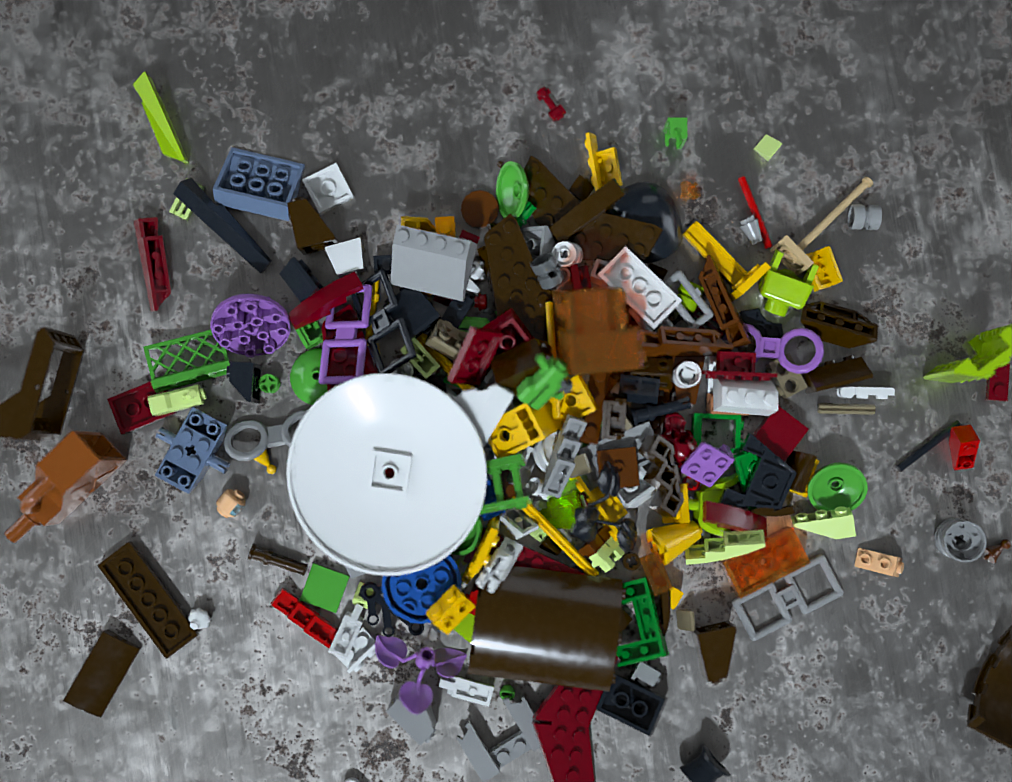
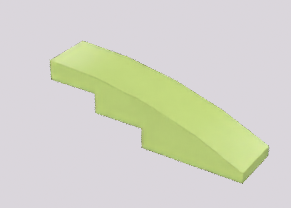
[685,530,765,565]

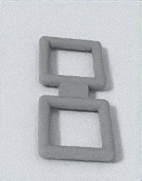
[732,554,844,641]

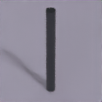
[896,420,962,472]

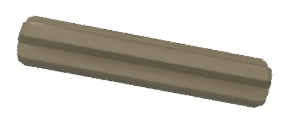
[817,403,876,415]

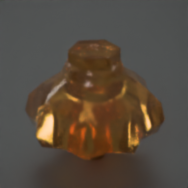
[680,180,701,201]

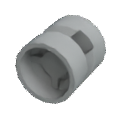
[848,204,882,230]

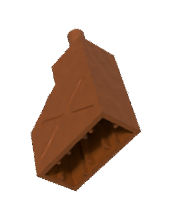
[4,431,127,543]

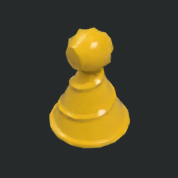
[254,448,276,474]

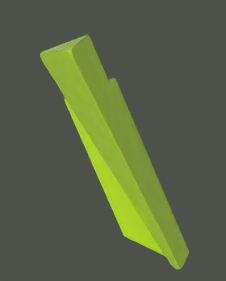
[133,72,188,164]

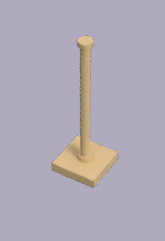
[769,176,873,276]

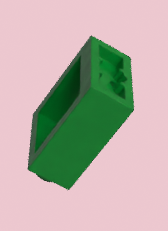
[691,413,744,454]

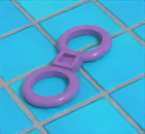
[721,323,824,374]

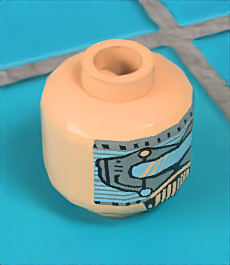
[216,489,246,518]

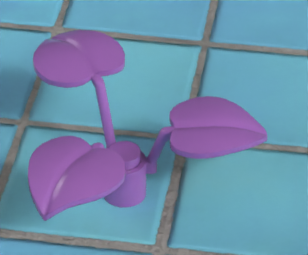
[375,635,467,715]

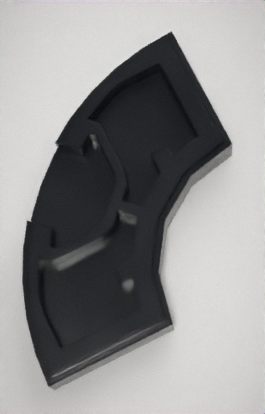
[739,308,784,338]

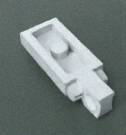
[328,604,364,660]
[439,676,494,706]

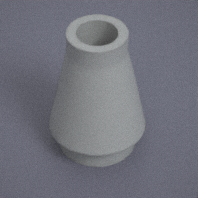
[739,215,763,245]

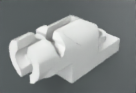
[476,537,523,593]

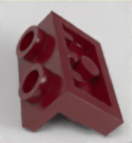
[569,264,594,306]

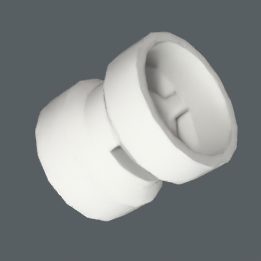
[526,477,551,501]

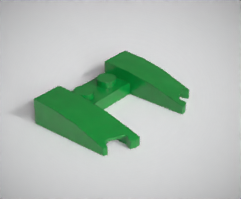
[616,577,669,667]

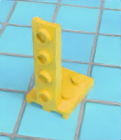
[683,221,771,301]

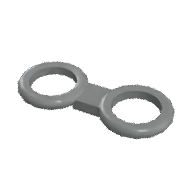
[224,410,309,461]

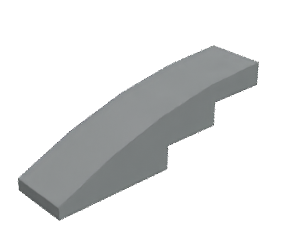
[541,414,587,498]

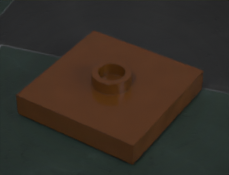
[596,446,640,488]

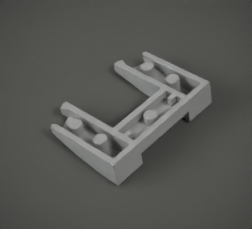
[457,696,540,782]

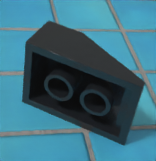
[596,675,668,736]

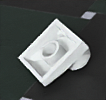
[617,466,657,511]

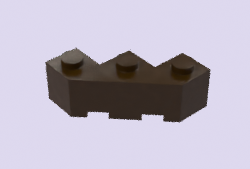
[638,435,684,518]

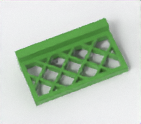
[143,330,230,393]

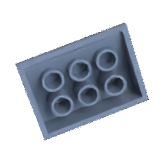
[213,147,305,221]

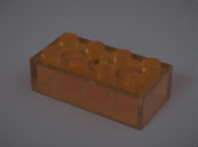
[718,526,811,599]

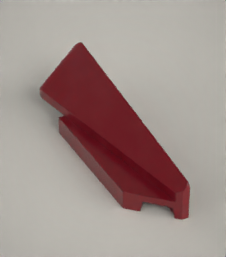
[134,217,171,312]

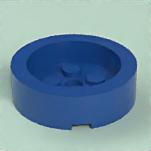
[382,554,461,624]

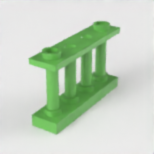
[479,454,532,515]

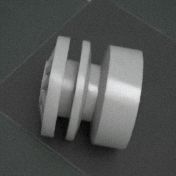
[934,518,987,562]

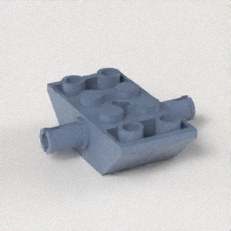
[154,407,230,494]

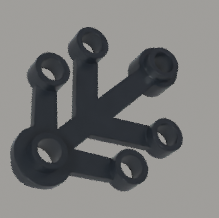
[360,582,424,637]

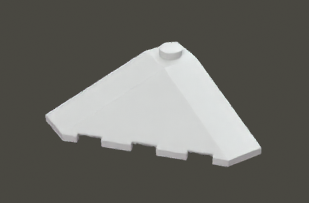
[447,384,514,448]

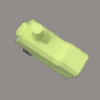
[148,385,207,416]

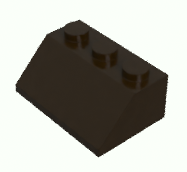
[801,355,874,394]

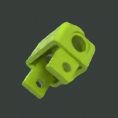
[758,249,819,317]

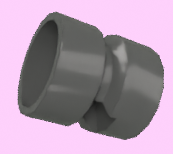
[530,252,565,289]

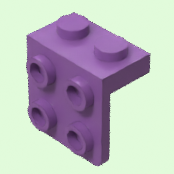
[680,442,735,488]

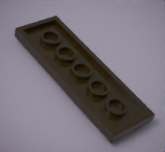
[97,541,199,659]

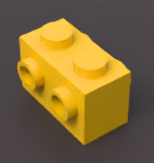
[426,585,476,635]

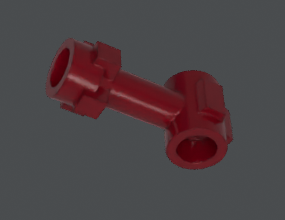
[536,86,566,122]

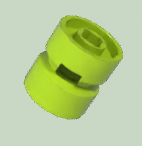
[676,281,704,315]

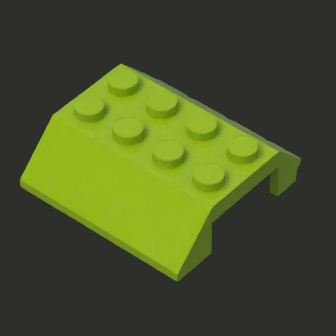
[923,324,1012,383]

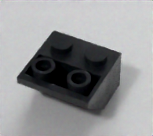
[279,257,323,302]

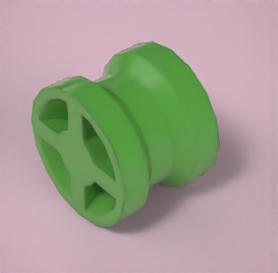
[258,374,281,394]

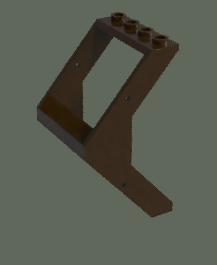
[0,326,84,441]

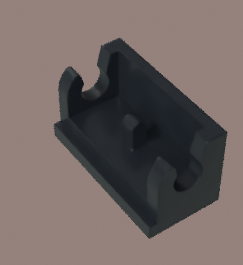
[618,374,660,405]

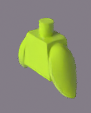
[688,473,739,538]

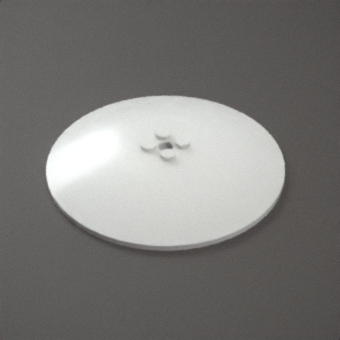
[287,374,487,576]

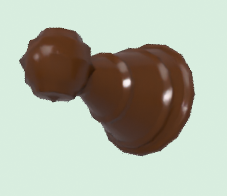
[983,539,1012,564]

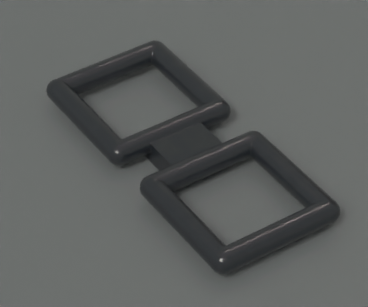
[351,269,417,374]

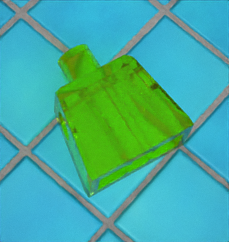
[539,489,581,529]

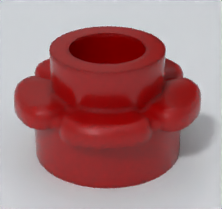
[474,292,488,311]

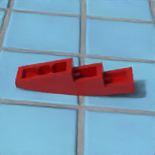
[271,587,338,649]

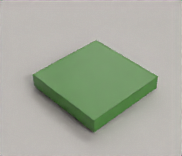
[300,563,350,613]

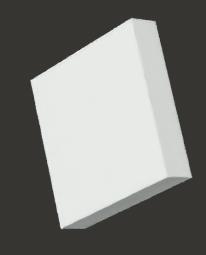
[303,163,354,215]

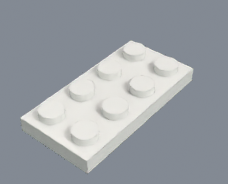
[598,246,682,329]

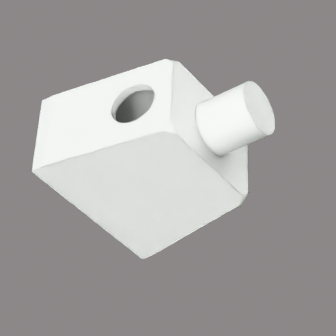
[325,238,365,278]

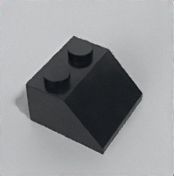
[226,361,262,404]

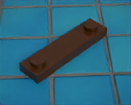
[580,365,611,445]

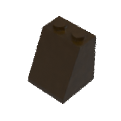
[287,197,340,255]
[491,338,553,397]
[691,620,737,684]

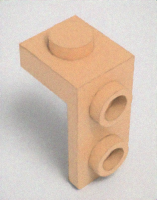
[855,548,904,577]

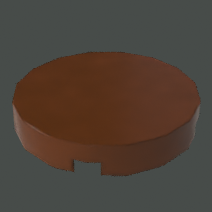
[461,190,499,229]

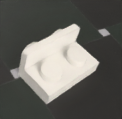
[335,626,375,674]

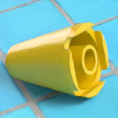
[646,521,703,566]

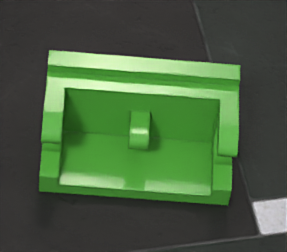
[663,118,687,149]
[290,321,323,350]

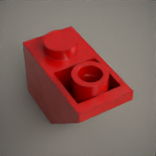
[949,424,980,470]

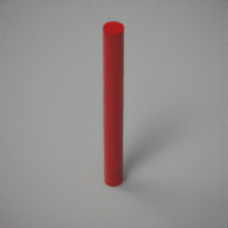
[738,176,773,249]

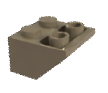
[425,318,468,362]

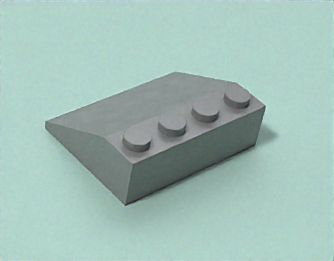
[391,225,477,302]

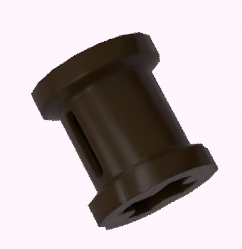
[621,552,641,571]

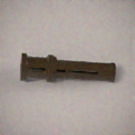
[247,543,308,576]

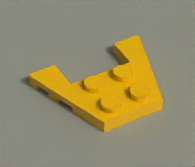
[461,515,500,584]

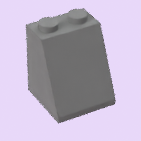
[386,675,437,746]

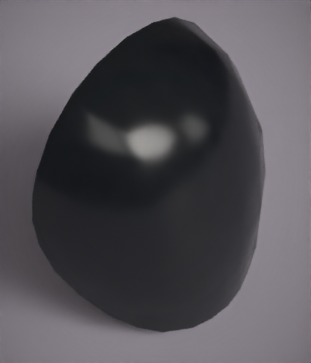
[605,182,683,263]

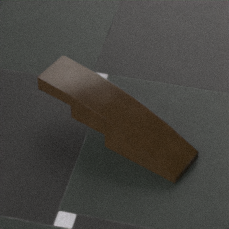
[549,178,626,242]

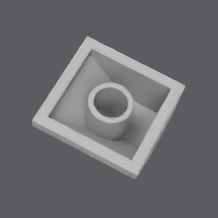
[520,225,556,260]

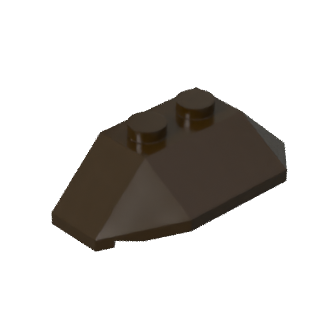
[800,301,878,349]

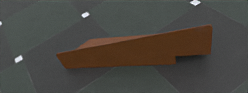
[698,255,752,348]
[634,326,734,357]

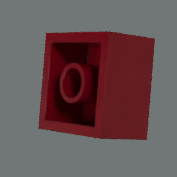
[482,308,534,356]

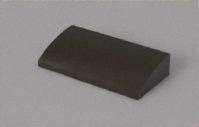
[63,629,141,718]

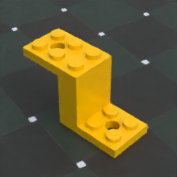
[488,373,599,458]

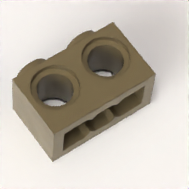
[765,353,808,399]

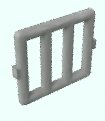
[629,270,714,331]

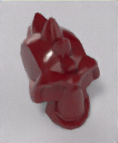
[660,412,698,470]

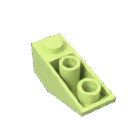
[791,507,856,539]

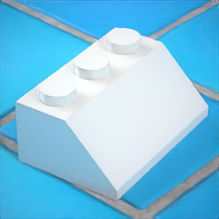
[713,375,778,416]

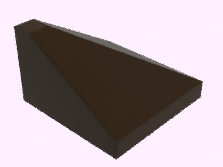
[539,536,562,556]

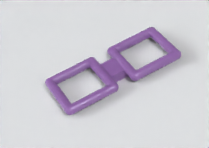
[318,284,373,385]

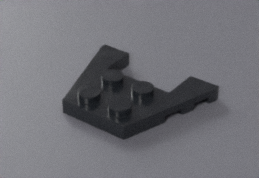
[718,433,796,509]

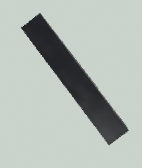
[173,178,272,274]

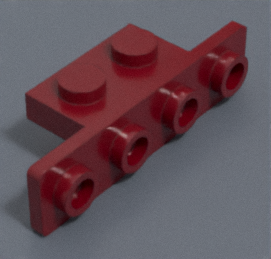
[701,351,778,381]

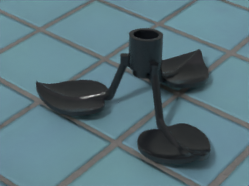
[570,461,637,551]

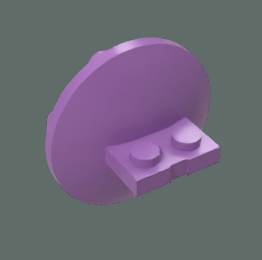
[211,294,291,358]

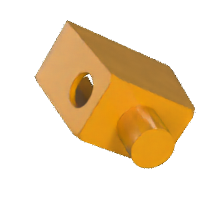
[435,216,457,238]

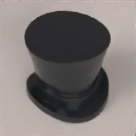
[679,743,731,782]

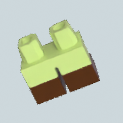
[578,524,625,573]

